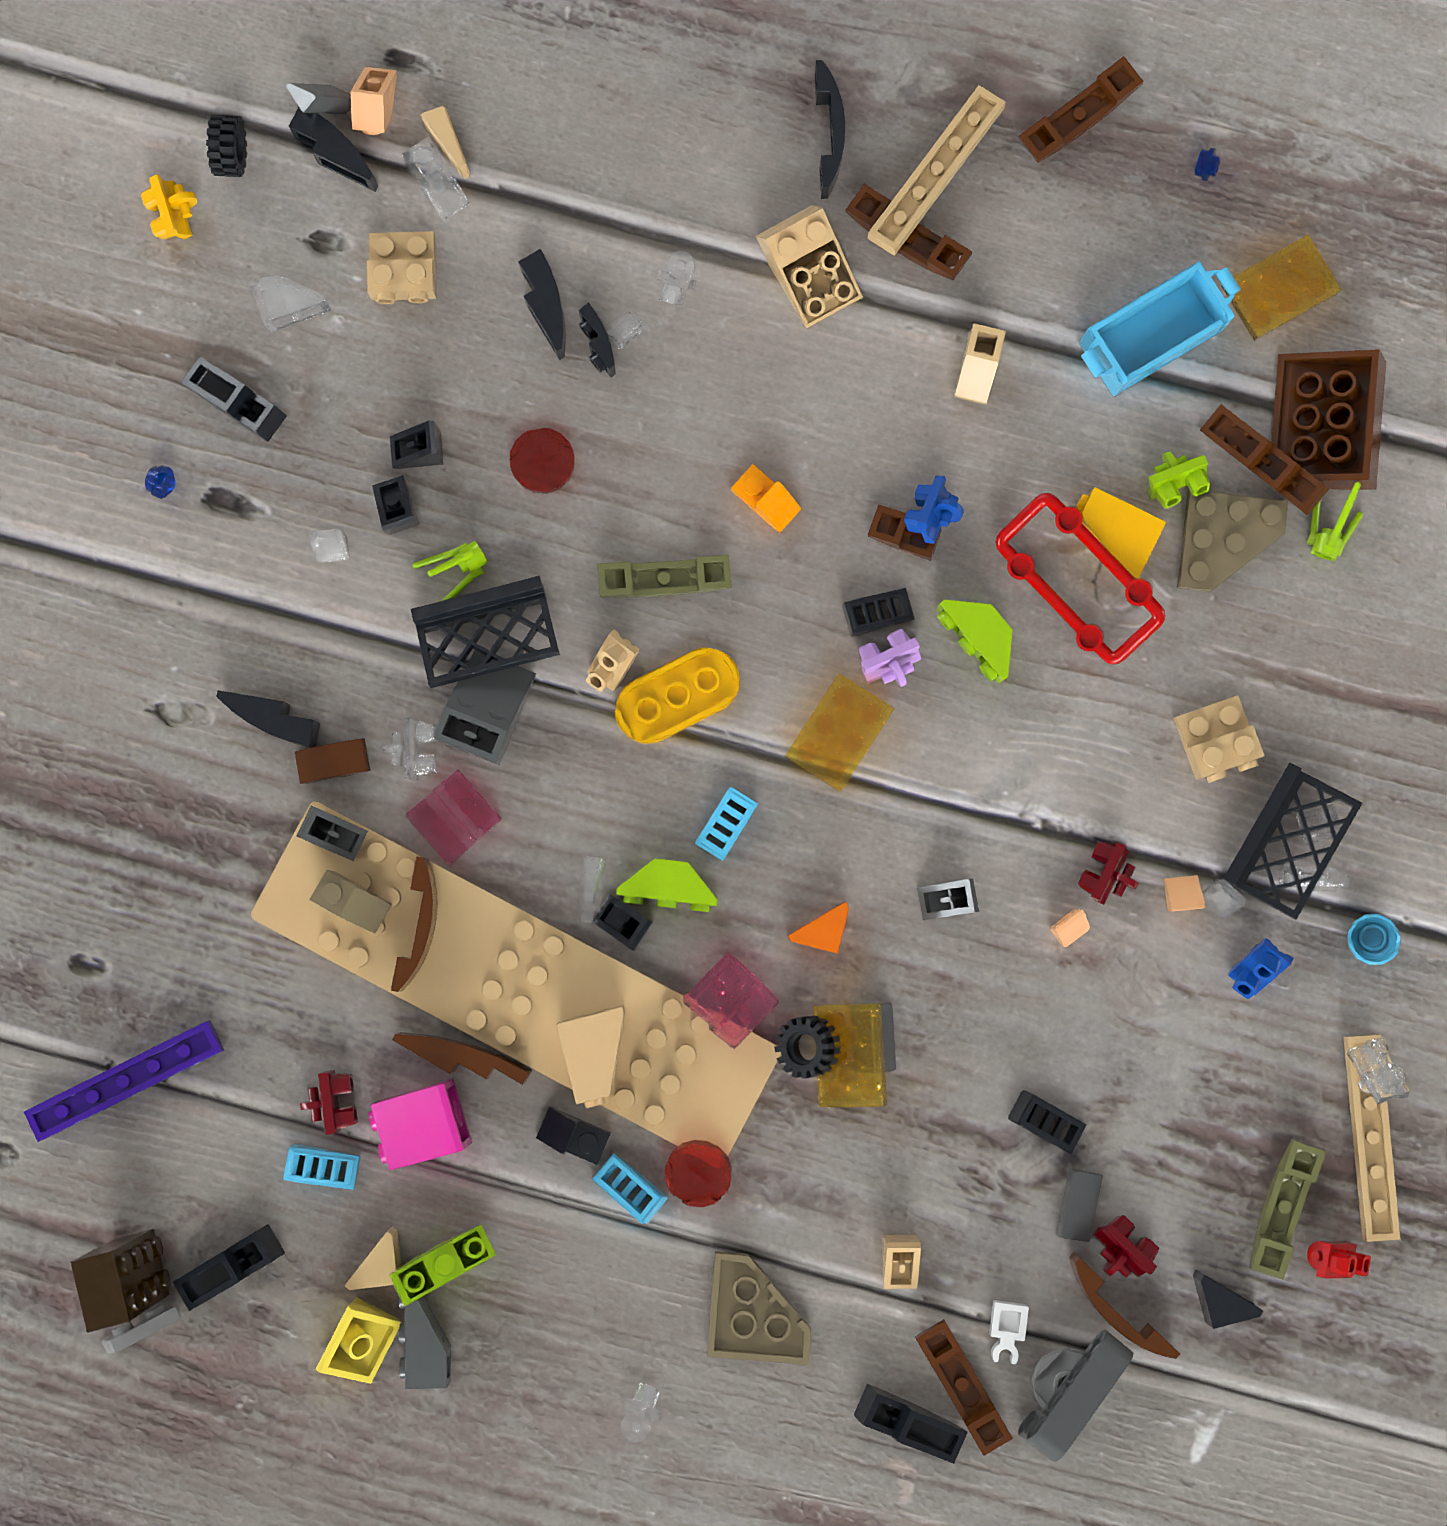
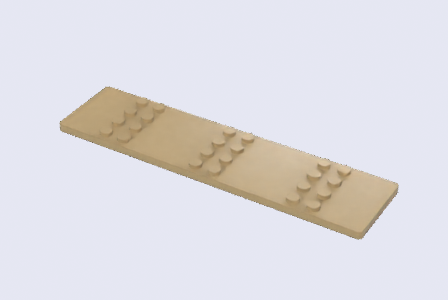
[251,801,781,1167]

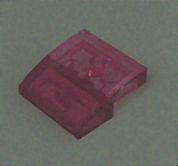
[405,769,502,866]
[683,952,779,1049]

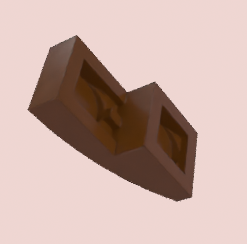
[868,504,942,561]
[295,738,370,784]

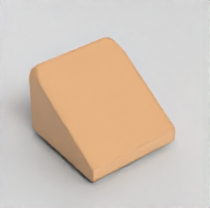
[1164,875,1205,912]
[1050,909,1090,947]

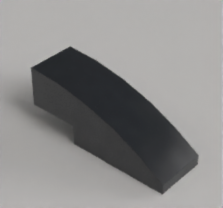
[289,107,378,192]
[518,248,566,360]
[181,356,287,442]
[216,690,320,748]
[173,1224,285,1311]
[854,1384,968,1464]

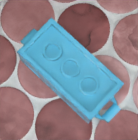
[1079,261,1241,397]

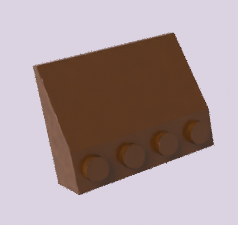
[1271,349,1386,490]

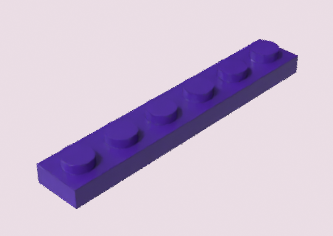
[24,1020,224,1142]

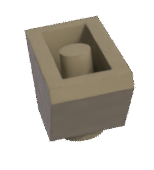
[309,870,392,933]

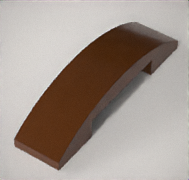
[1018,56,1144,163]
[846,184,972,280]
[391,856,438,992]
[1069,1252,1180,1359]
[915,1319,1013,1456]

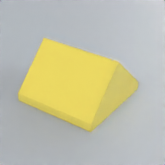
[316,1297,402,1384]

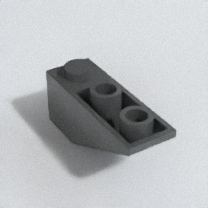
[399,1296,451,1389]

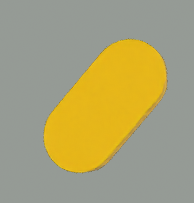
[615,647,740,744]

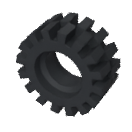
[206,115,247,177]
[774,1015,841,1079]

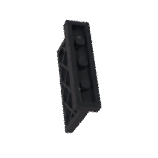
[411,575,560,688]
[1223,762,1362,920]

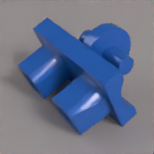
[904,476,964,544]
[1228,938,1293,999]

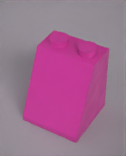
[368,1078,472,1171]

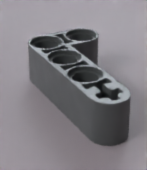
[1018,1329,1134,1462]

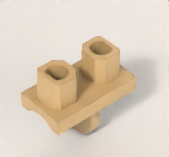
[586,630,640,692]

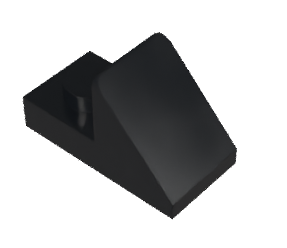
[372,475,420,535]
[536,1106,611,1165]

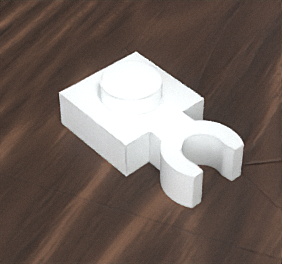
[989,1300,1029,1365]

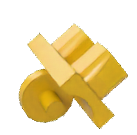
[141,174,197,240]

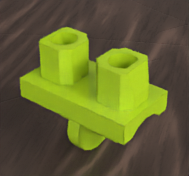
[1147,451,1210,509]

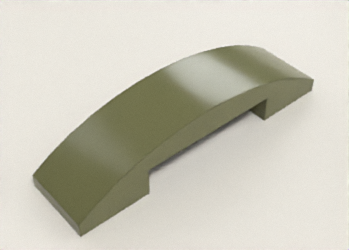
[597,555,732,598]
[1249,1139,1326,1280]

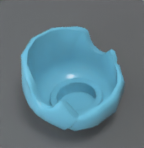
[1347,914,1400,965]

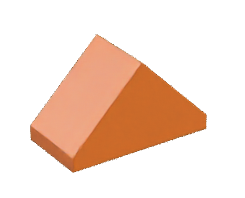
[787,902,849,954]

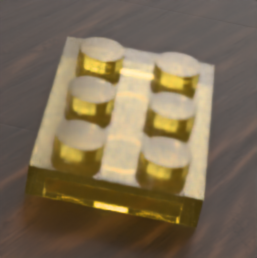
[1221,235,1342,341]
[785,673,895,792]
[813,1003,887,1107]

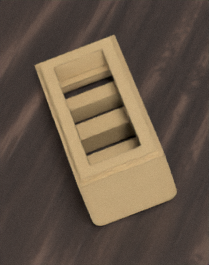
[421,106,470,179]

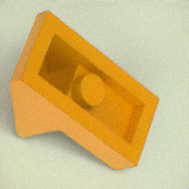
[731,464,801,534]

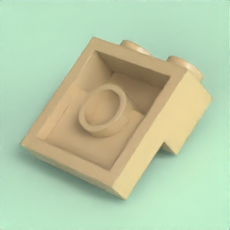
[367,231,437,304]
[1173,695,1265,783]

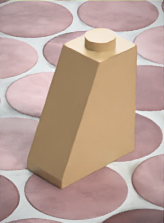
[556,1005,625,1108]

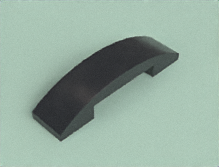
[814,60,845,199]

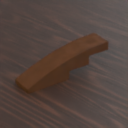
[1200,404,1329,515]
[392,1032,532,1085]

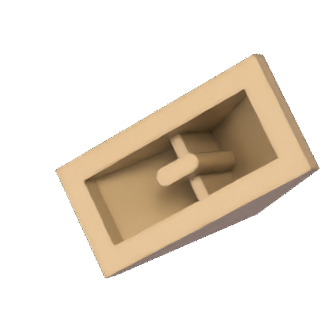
[345,1226,402,1290]
[882,1235,921,1289]

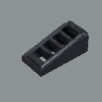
[842,588,915,637]
[1008,1090,1087,1154]

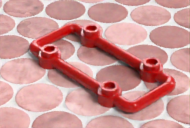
[995,493,1166,664]

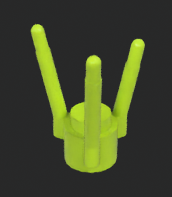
[1307,482,1363,561]
[412,540,488,601]

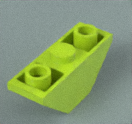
[936,599,1013,684]
[616,858,718,912]
[389,1224,496,1306]

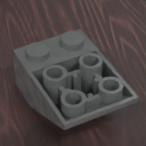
[432,650,536,765]

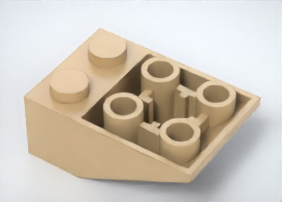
[756,205,863,328]

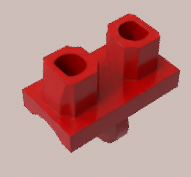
[1307,1241,1371,1279]

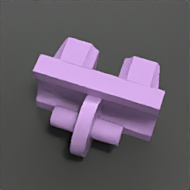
[859,629,921,687]

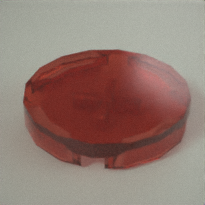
[510,428,575,494]
[664,1140,732,1207]

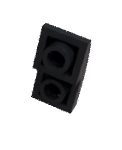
[578,302,616,377]

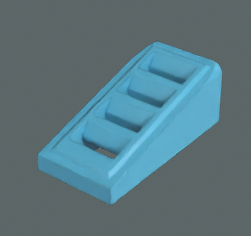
[695,787,758,861]
[283,1144,361,1190]
[592,1153,668,1224]

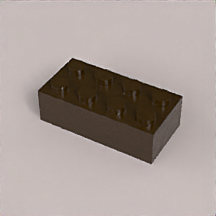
[71,1229,171,1333]

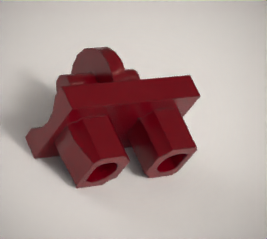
[1078,841,1139,905]
[300,1070,358,1135]
[1093,1215,1159,1278]

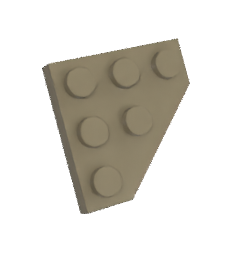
[1177,490,1288,592]
[707,1251,811,1365]

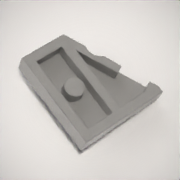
[102,1304,181,1354]

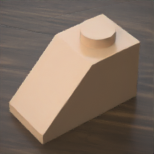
[350,67,397,135]

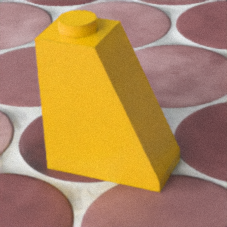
[1076,487,1166,579]

